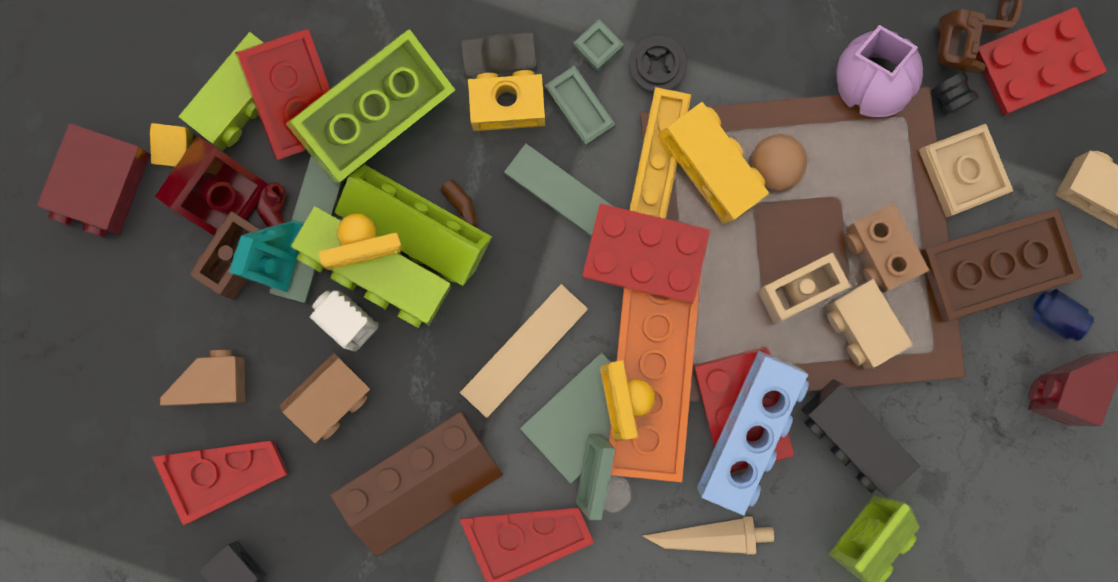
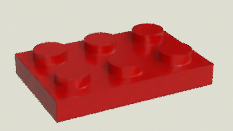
[976,7,1107,116]
[235,29,330,160]
[582,203,711,304]
[693,346,794,473]

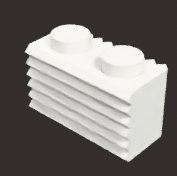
[310,291,378,352]

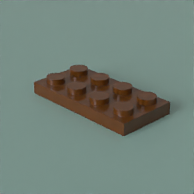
[920,208,1082,322]

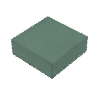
[573,19,624,72]

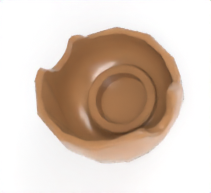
[751,133,808,191]

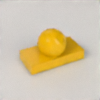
[318,213,402,270]
[600,360,655,441]

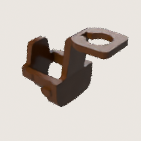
[937,0,1023,74]

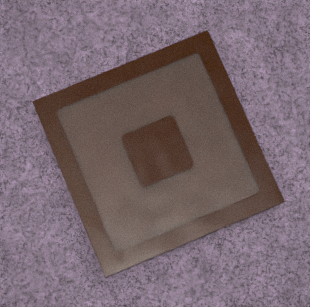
[640,87,966,402]

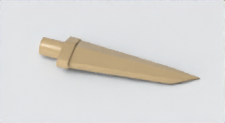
[643,516,774,555]

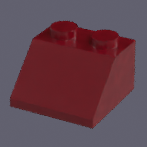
[154,136,268,236]
[1028,351,1118,426]

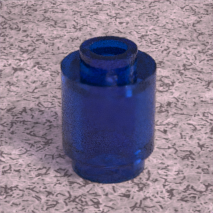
[1033,289,1094,341]

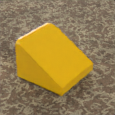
[150,123,194,167]

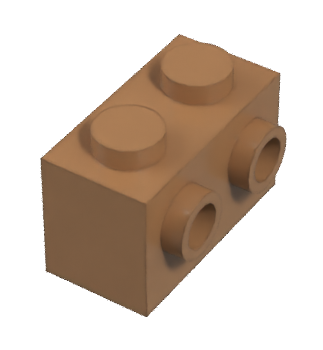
[845,203,929,293]
[279,353,370,443]

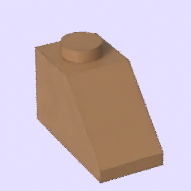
[160,350,246,406]

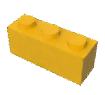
[658,102,769,224]

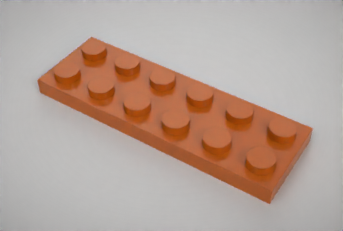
[609,274,701,482]

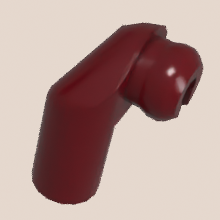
[257,182,285,228]

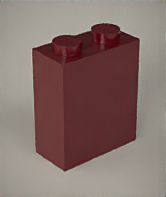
[37,123,151,238]

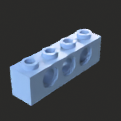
[697,350,809,515]

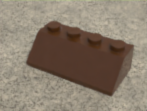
[330,412,503,557]

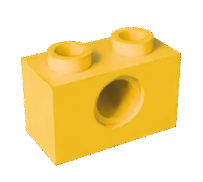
[468,70,545,131]

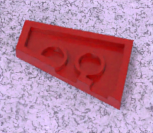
[152,440,289,525]
[459,507,594,582]

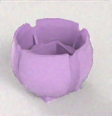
[836,25,923,117]

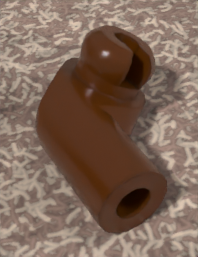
[440,180,478,227]

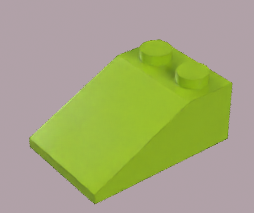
[828,496,920,582]

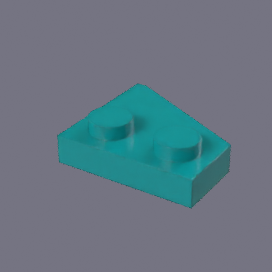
[229,220,304,292]

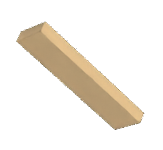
[460,284,588,418]

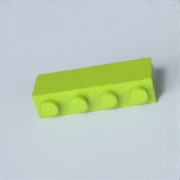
[334,164,492,286]

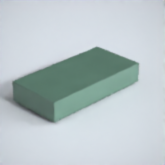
[545,65,616,147]
[576,434,615,520]

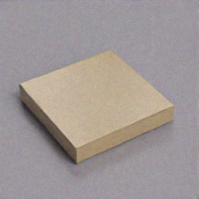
[919,124,1013,218]

